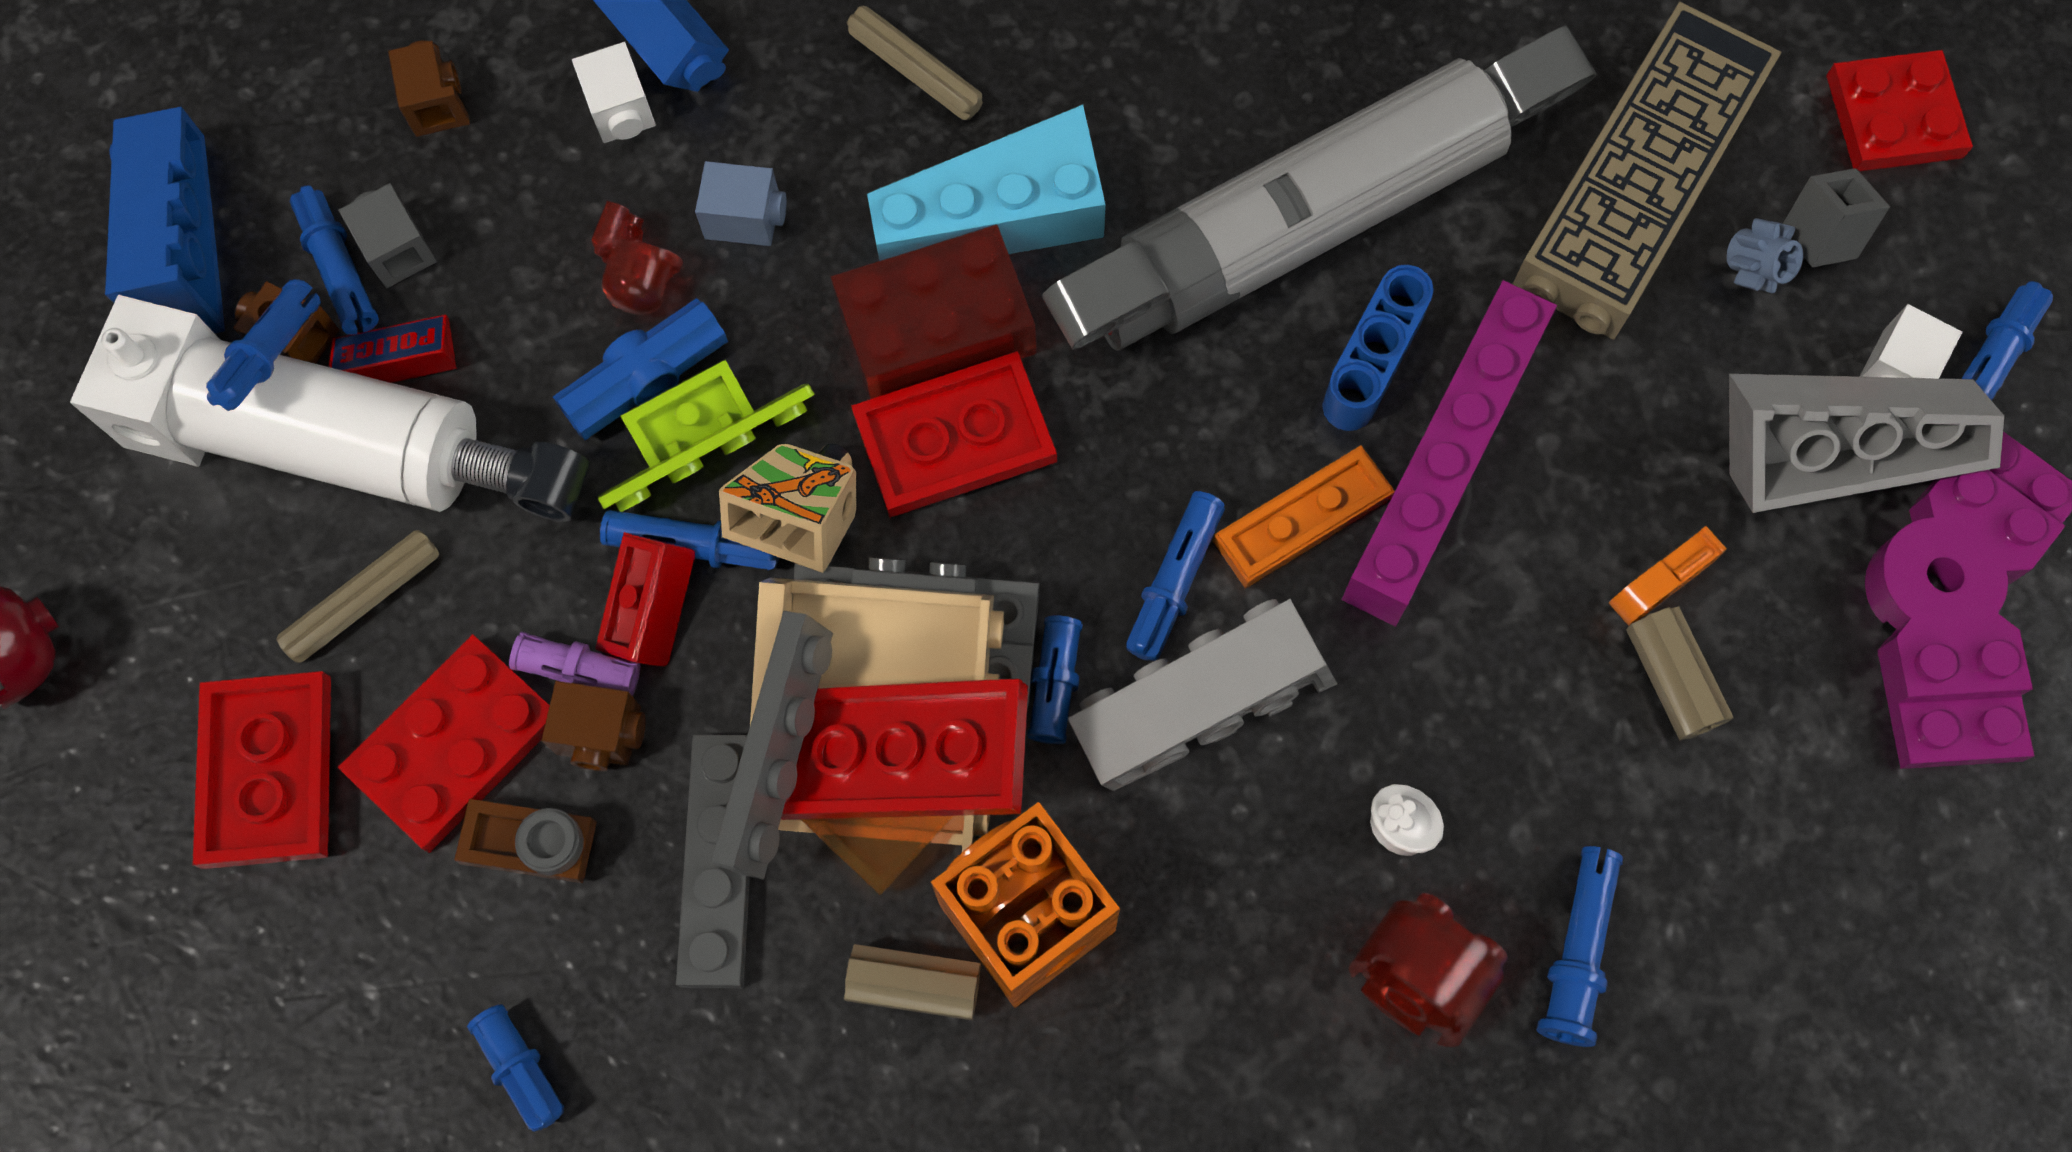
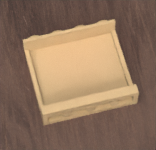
[750,578,1004,852]

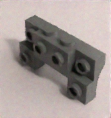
[794,557,1040,708]

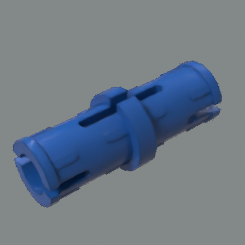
[1027,615,1083,744]

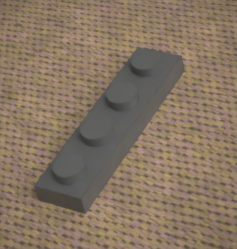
[711,611,833,880]
[676,735,750,988]

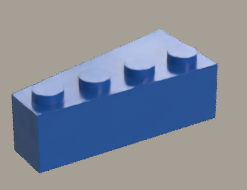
[105,106,225,333]

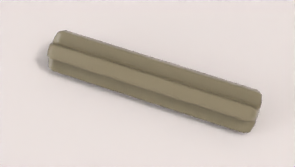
[847,6,983,120]
[276,530,439,663]

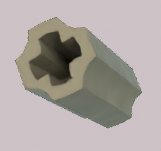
[1626,606,1734,741]
[844,944,981,1020]

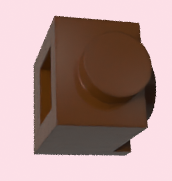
[388,41,470,137]
[233,281,340,364]

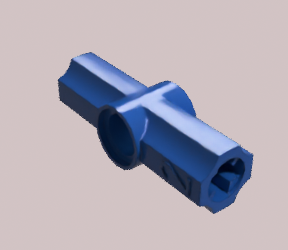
[553,298,728,440]

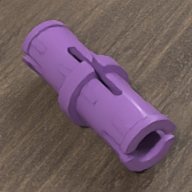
[509,631,641,696]

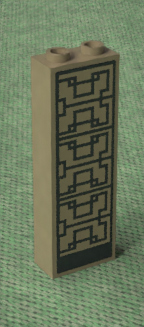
[1513,1,1781,340]

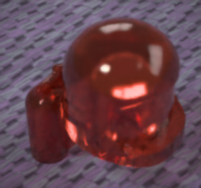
[592,201,683,315]

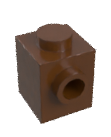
[542,681,646,771]

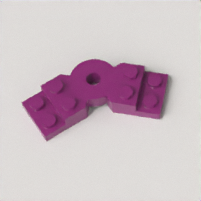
[1865,431,2072,769]

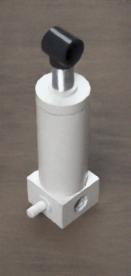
[70,295,590,522]

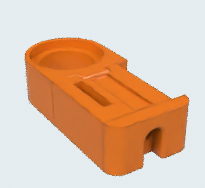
[1609,526,1727,626]

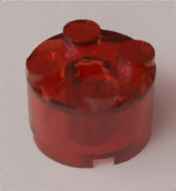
[1349,893,1508,1047]

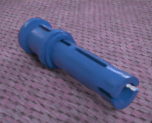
[1536,846,1624,1047]

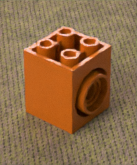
[931,802,1120,1008]

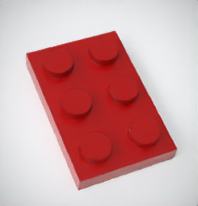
[851,351,1057,518]
[338,634,550,853]
[193,671,331,869]

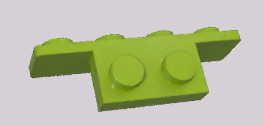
[597,360,815,512]

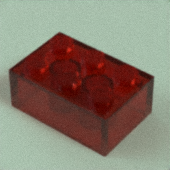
[831,224,1036,399]

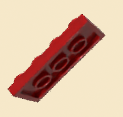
[781,679,1028,820]

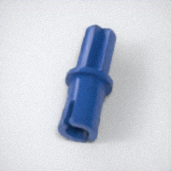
[467,1004,564,1132]

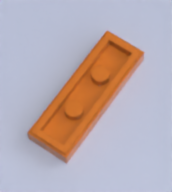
[1212,445,1395,589]

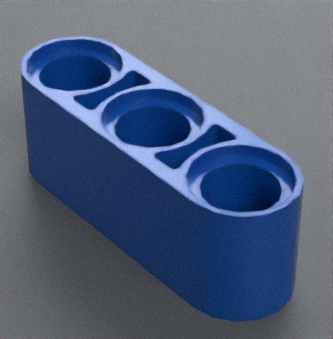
[1322,265,1434,431]

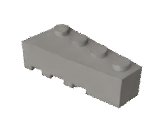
[1729,374,2004,513]
[1068,599,1337,791]

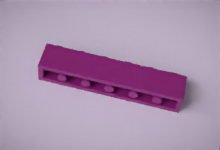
[1341,280,1557,627]

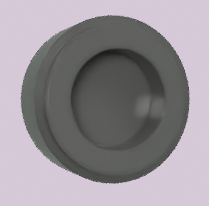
[515,808,584,875]

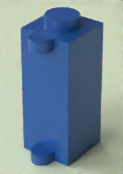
[593,0,729,92]

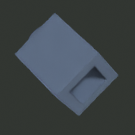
[695,161,787,246]

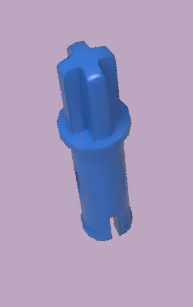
[290,185,379,335]
[206,279,321,411]
[1962,281,2053,401]
[1126,491,1225,661]
[600,510,779,570]

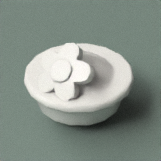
[1370,784,1444,856]

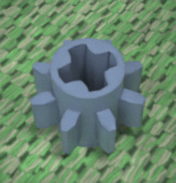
[1727,218,1803,293]

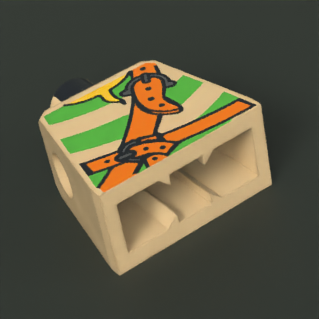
[719,444,856,573]

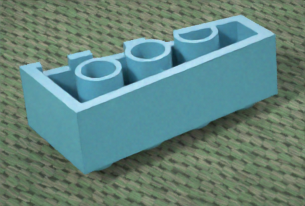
[867,105,1106,277]

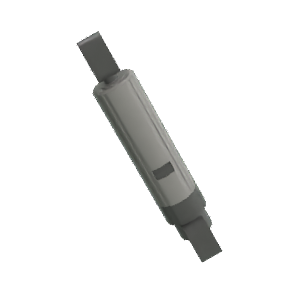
[1042,26,1597,351]

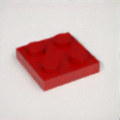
[1826,50,1973,171]

